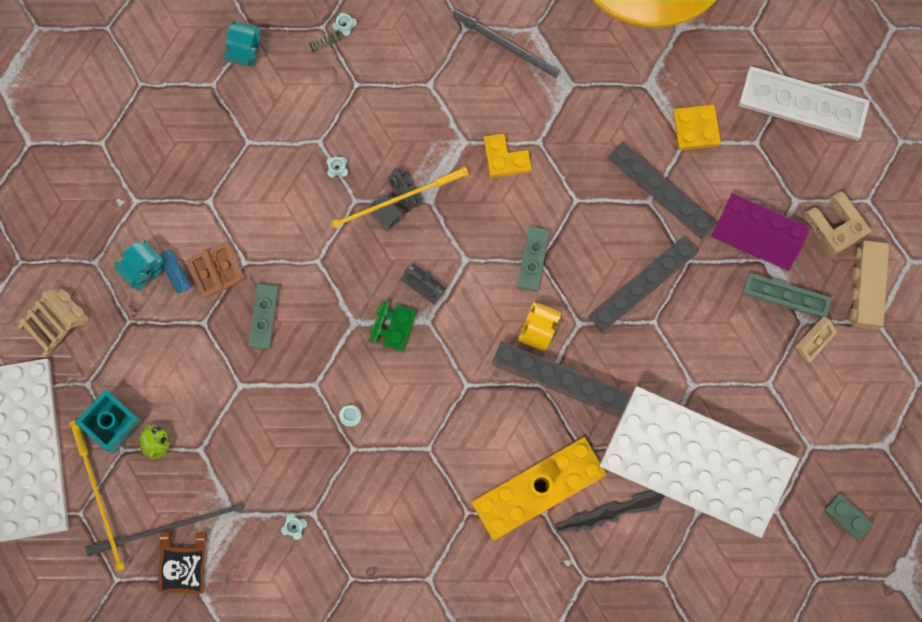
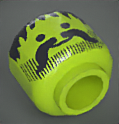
[138,425,170,459]

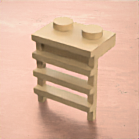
[17,289,89,357]

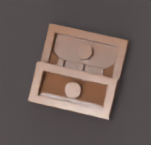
[186,242,245,298]

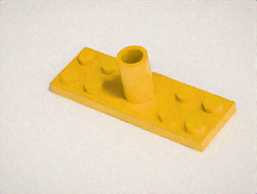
[471,437,607,541]

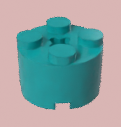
[224,20,261,67]
[114,240,164,291]

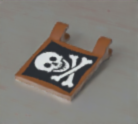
[158,531,207,594]

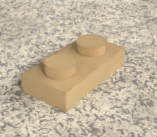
[796,316,837,363]

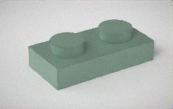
[824,494,874,541]

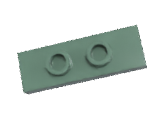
[517,226,550,292]
[248,284,279,350]

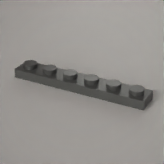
[608,141,716,240]
[589,237,699,333]

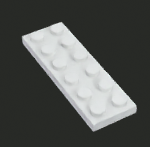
[738,66,870,141]

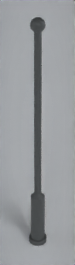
[85,503,243,557]

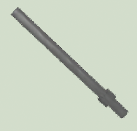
[452,10,560,78]

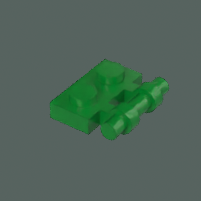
[369,300,417,353]

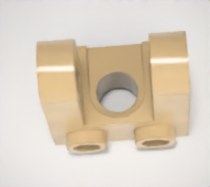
[804,192,872,259]

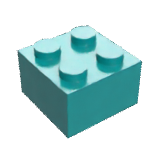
[75,389,143,454]

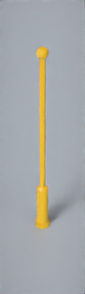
[332,167,468,228]
[69,420,124,571]

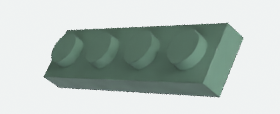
[742,273,831,318]

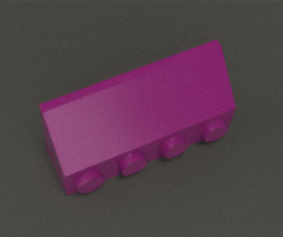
[711,193,810,271]

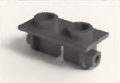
[388,168,423,213]
[400,263,447,305]

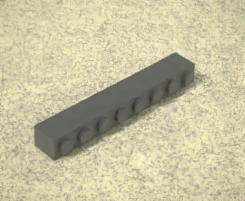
[492,341,631,418]

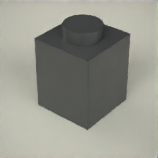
[370,195,403,232]

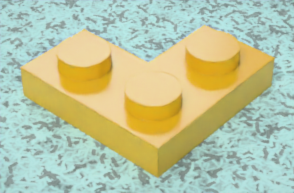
[484,134,532,178]

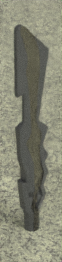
[554,490,665,534]

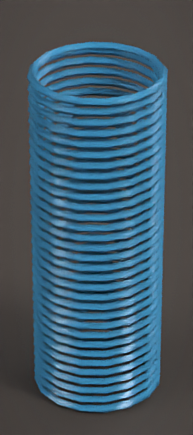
[160,250,191,294]

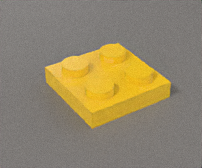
[673,105,721,151]

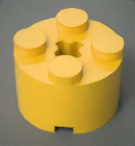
[518,302,562,352]

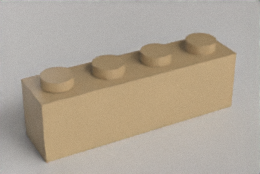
[849,240,889,330]

